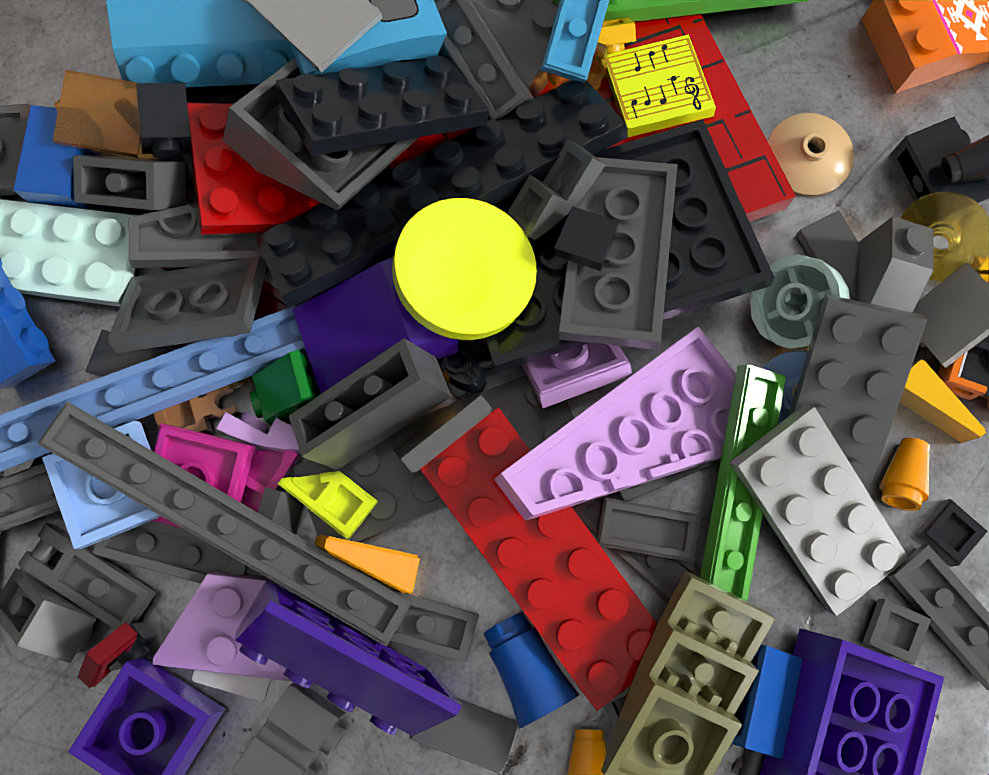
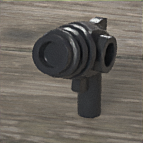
[437,340,495,399]

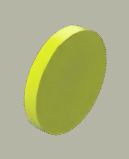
[392,198,537,340]

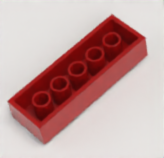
[420,407,657,712]

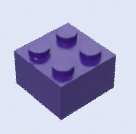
[68,658,225,775]

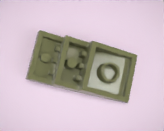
[601,571,775,775]

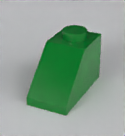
[250,350,321,426]

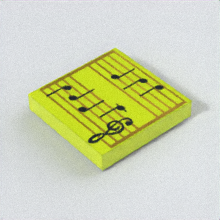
[603,34,716,137]

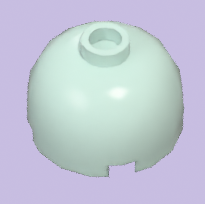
[750,254,850,350]

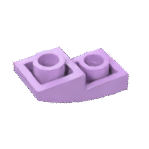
[216,412,301,455]

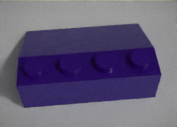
[235,579,462,736]
[760,628,944,775]

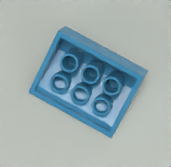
[106,0,295,91]

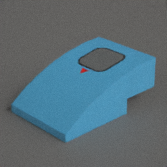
[290,0,447,75]

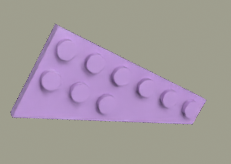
[494,326,736,521]

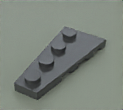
[129,205,267,268]

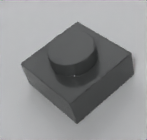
[862,599,931,665]

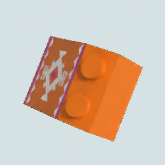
[861,0,989,93]

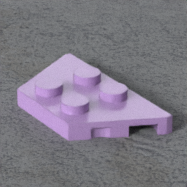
[152,570,314,684]

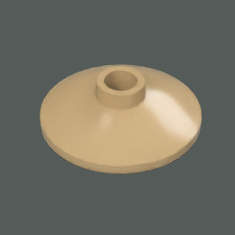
[768,113,854,197]

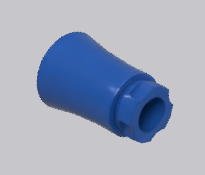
[484,611,580,729]

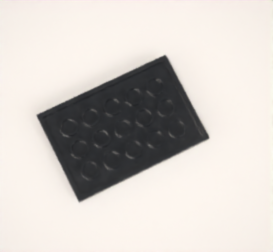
[485,119,775,372]

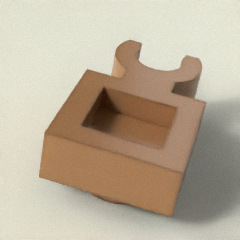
[153,384,241,434]

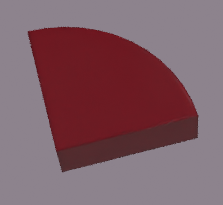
[77,622,138,689]

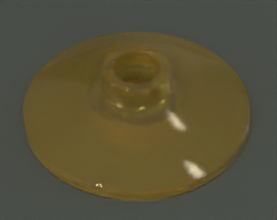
[900,192,989,282]

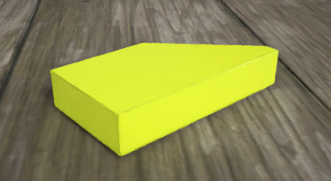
[278,471,379,539]

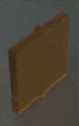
[53,70,141,158]

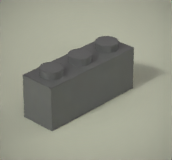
[289,338,452,470]

